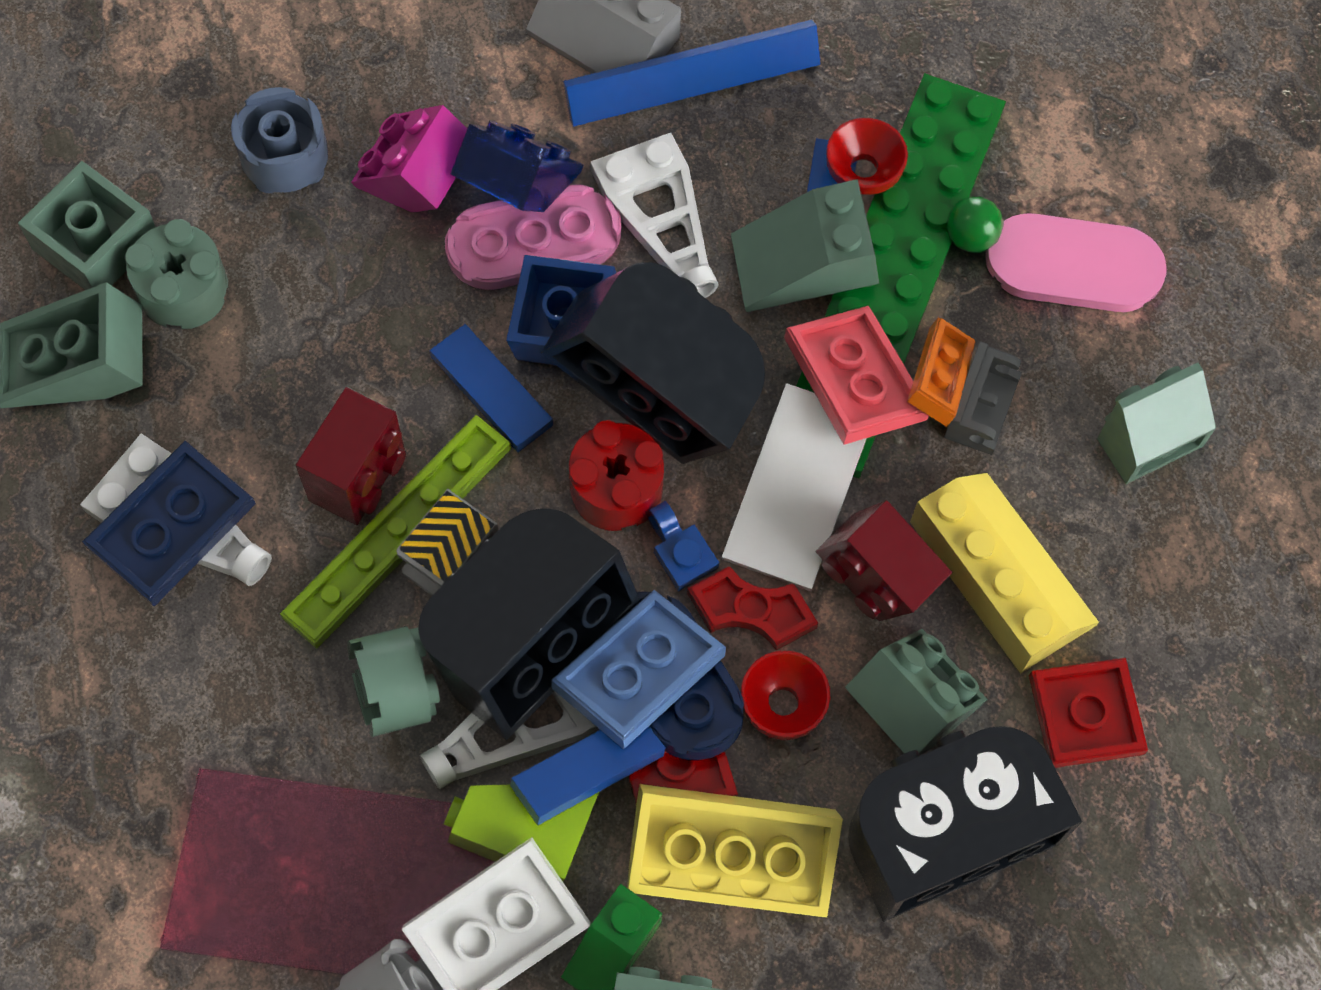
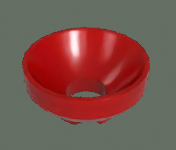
[826,118,908,195]
[741,650,831,740]

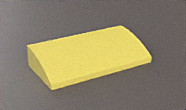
[627,784,843,918]

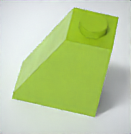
[443,784,599,881]

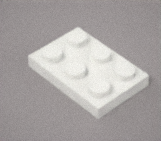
[402,837,590,990]

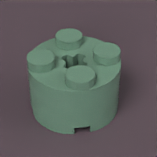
[125,219,228,329]
[347,626,440,737]

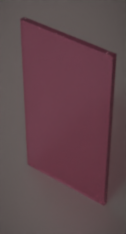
[160,768,494,975]

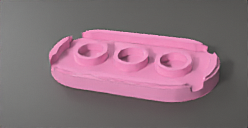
[445,185,621,290]
[986,213,1166,312]

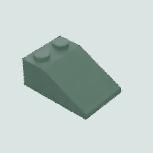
[731,179,879,312]
[0,282,143,408]

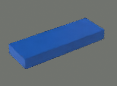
[430,324,553,453]
[510,726,666,826]

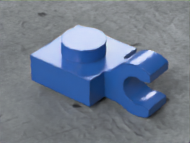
[648,501,719,592]

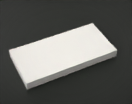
[722,383,867,591]

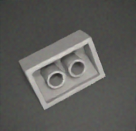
[526,0,681,74]

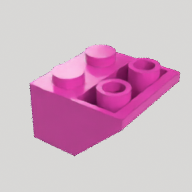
[351,105,479,213]

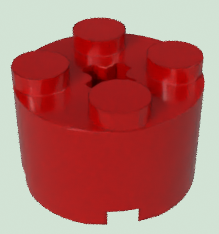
[569,420,664,531]

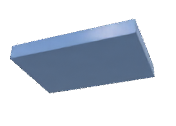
[552,590,726,749]

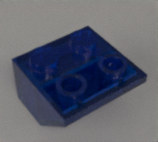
[450,120,584,212]

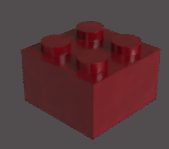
[296,387,406,526]
[815,500,953,621]

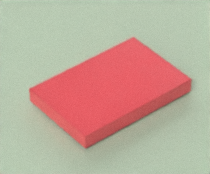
[784,306,929,445]

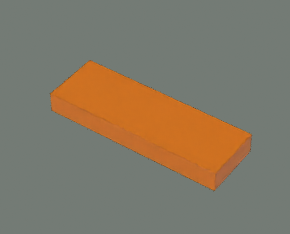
[907,317,976,427]

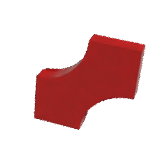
[687,566,819,650]

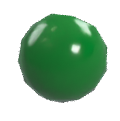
[946,196,1004,253]

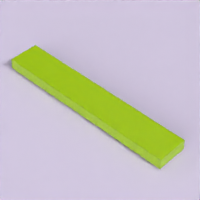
[280,415,511,649]

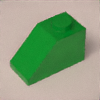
[561,884,663,990]

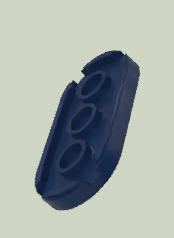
[637,591,744,760]

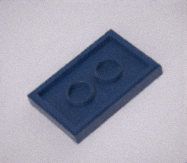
[82,441,256,607]

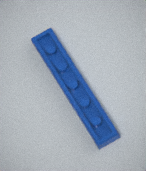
[563,20,821,127]

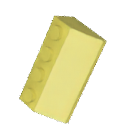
[910,473,1099,674]

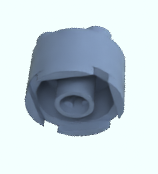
[231,87,328,193]

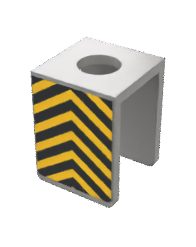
[396,489,498,596]

